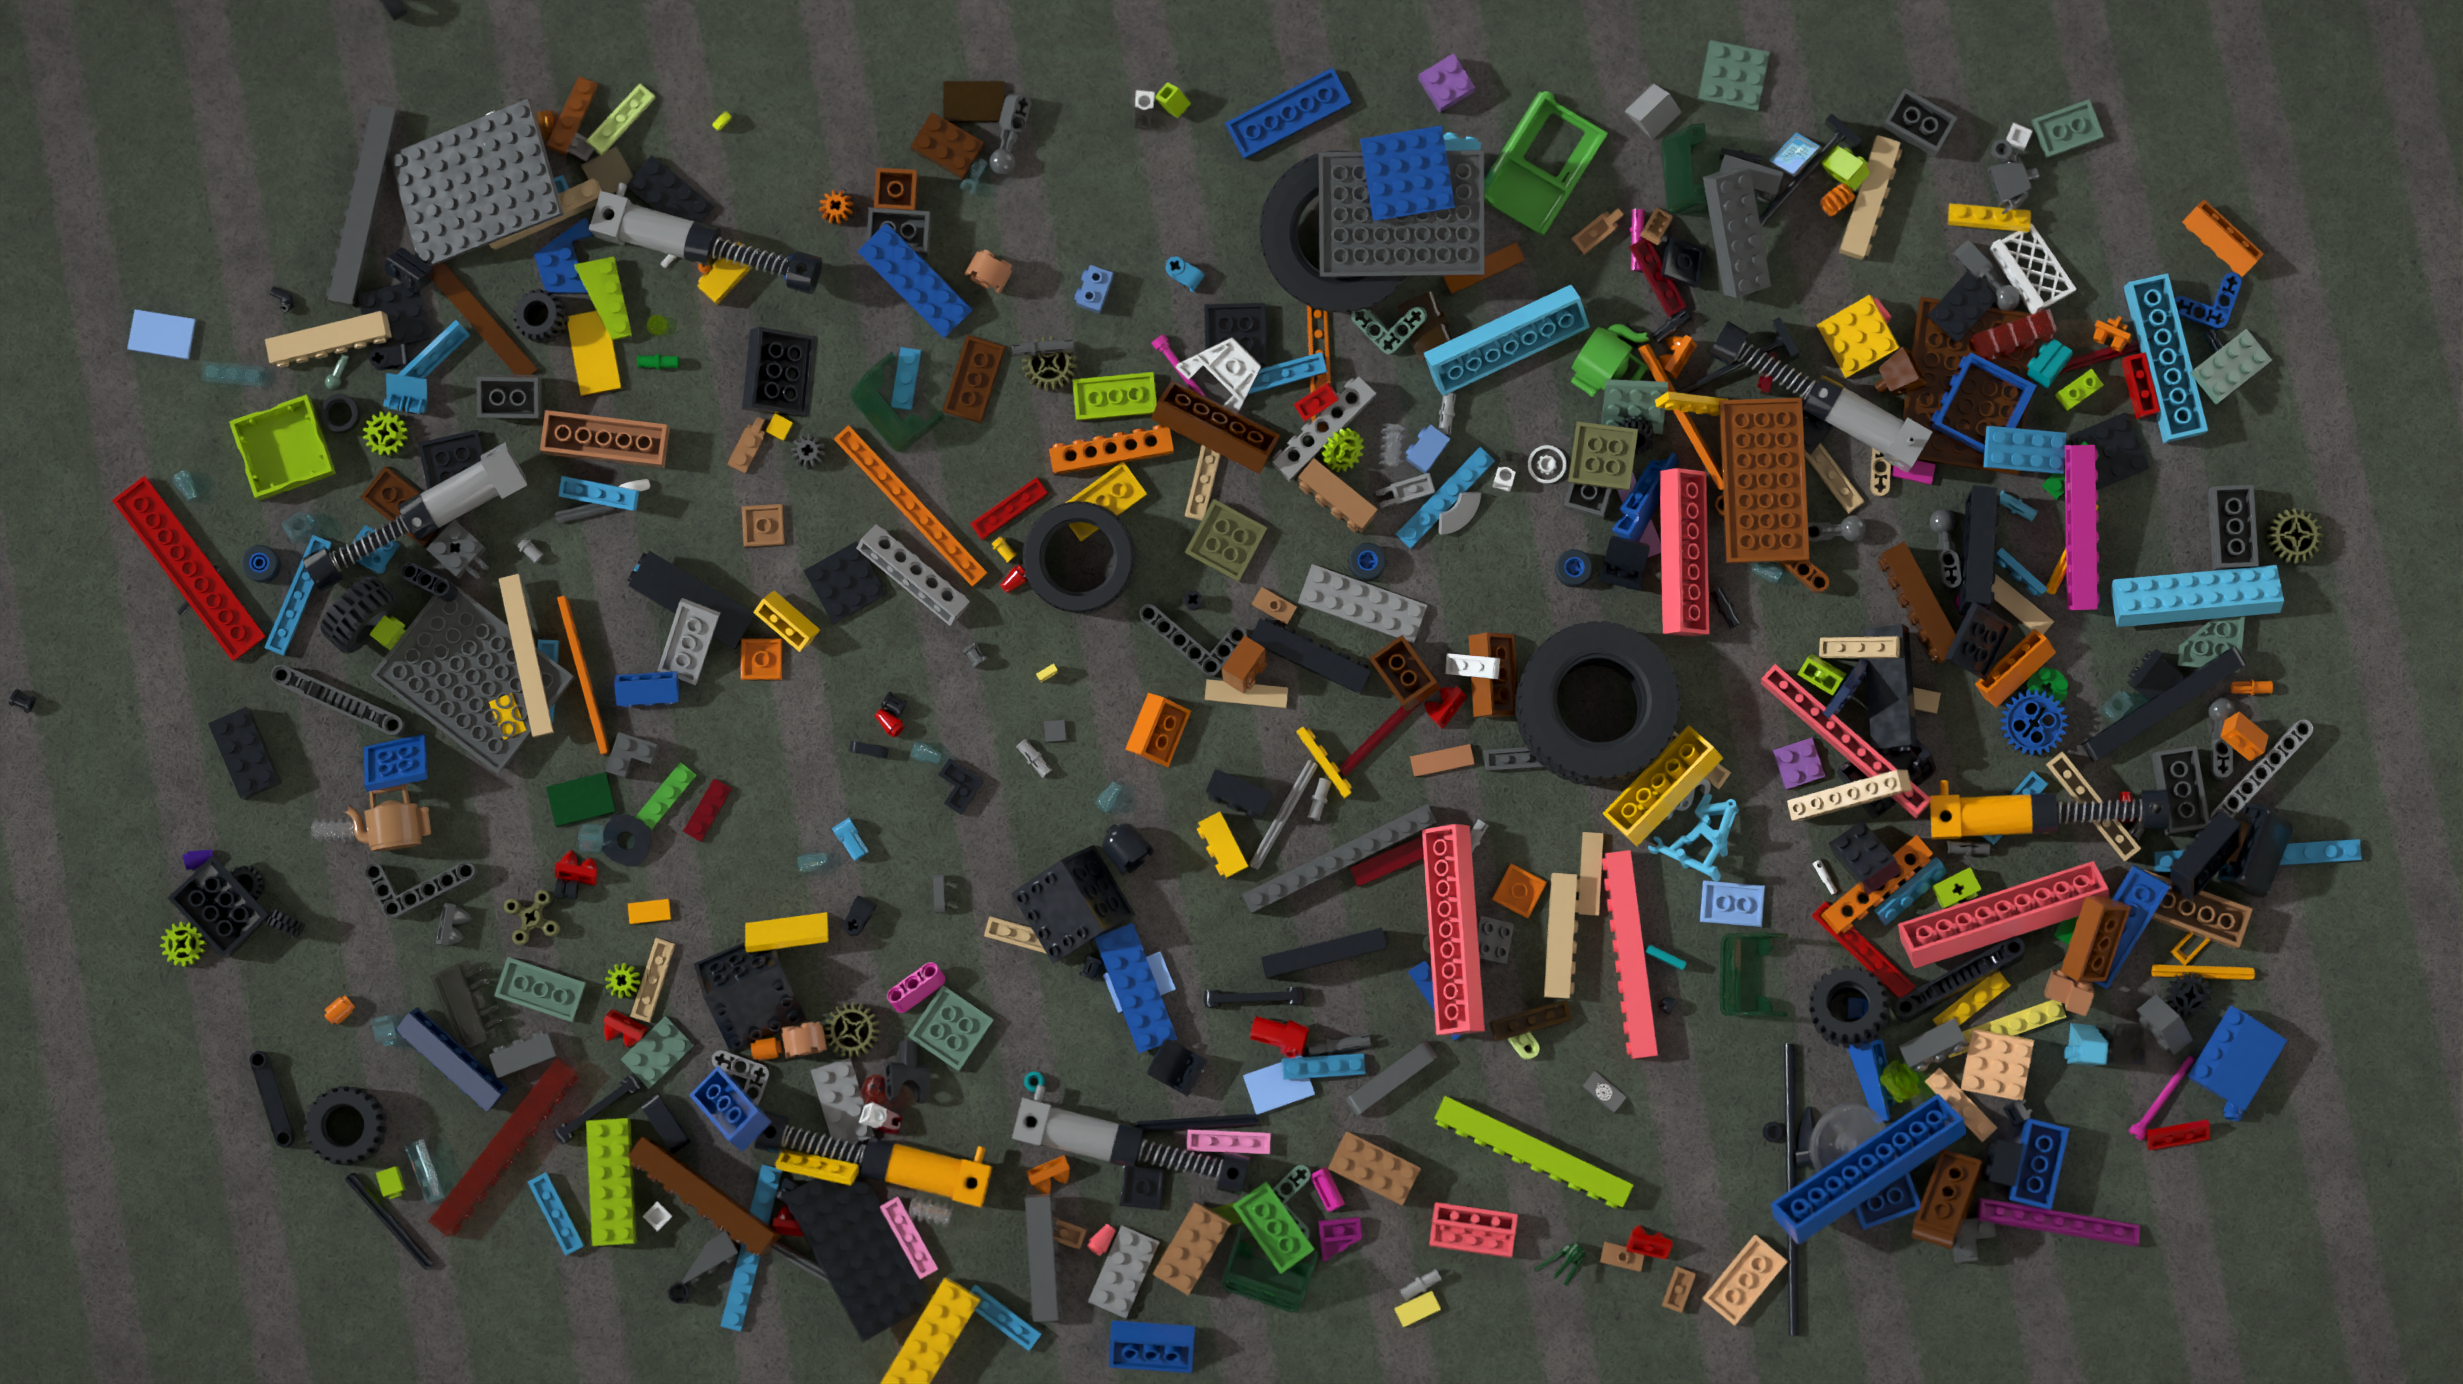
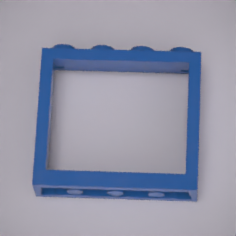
[1931,352,2037,454]

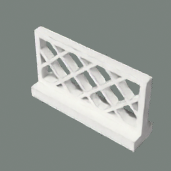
[1989,224,2076,316]

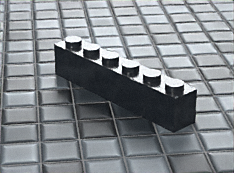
[1250,617,1371,695]

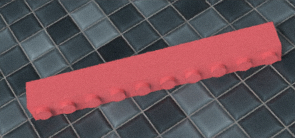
[1761,664,1931,818]
[1602,850,1658,1059]

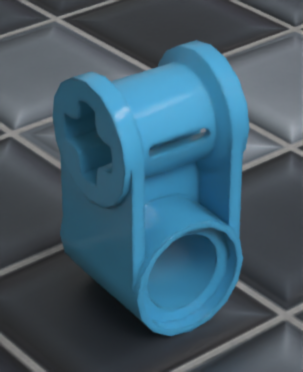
[1166,257,1205,292]

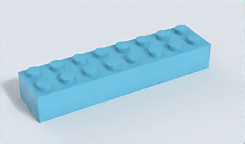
[2124,273,2208,444]
[1424,285,1590,396]
[2111,565,2284,627]

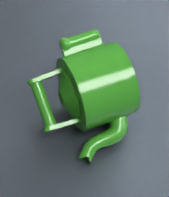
[1571,324,1650,397]

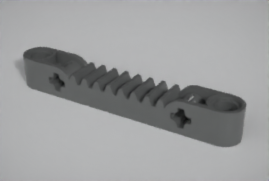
[271,665,406,737]

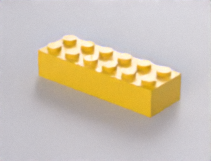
[1602,725,1723,847]
[881,1277,982,1384]

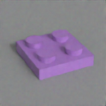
[1773,738,1825,789]

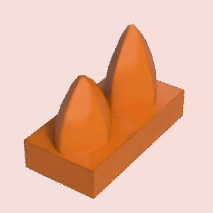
[1658,335,1697,379]
[1027,1155,1070,1194]

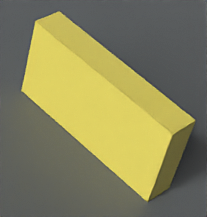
[1394,1291,1441,1327]

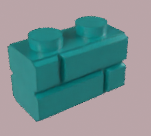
[2027,339,2073,388]

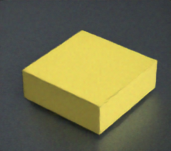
[1036,664,1058,682]

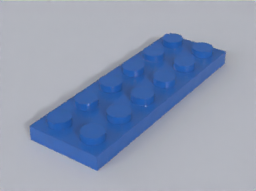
[1225,67,1351,160]
[857,222,973,338]
[2094,865,2170,989]
[1095,923,1177,1053]

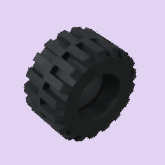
[512,289,569,344]

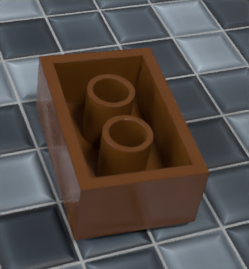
[911,112,985,181]
[1369,635,1440,712]

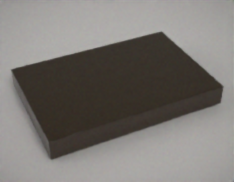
[943,81,1004,122]

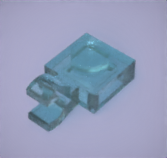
[960,158,988,195]

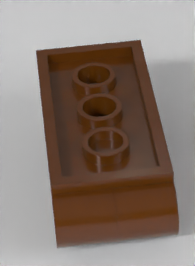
[1912,1149,1983,1250]

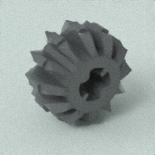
[791,434,826,469]

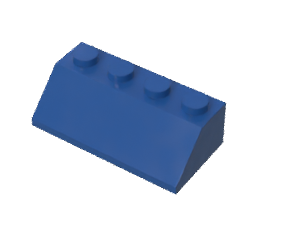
[1109,1321,1195,1373]

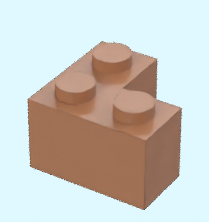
[2044,969,2094,1016]

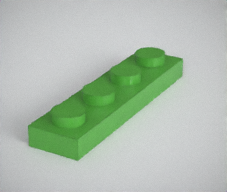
[635,762,697,831]

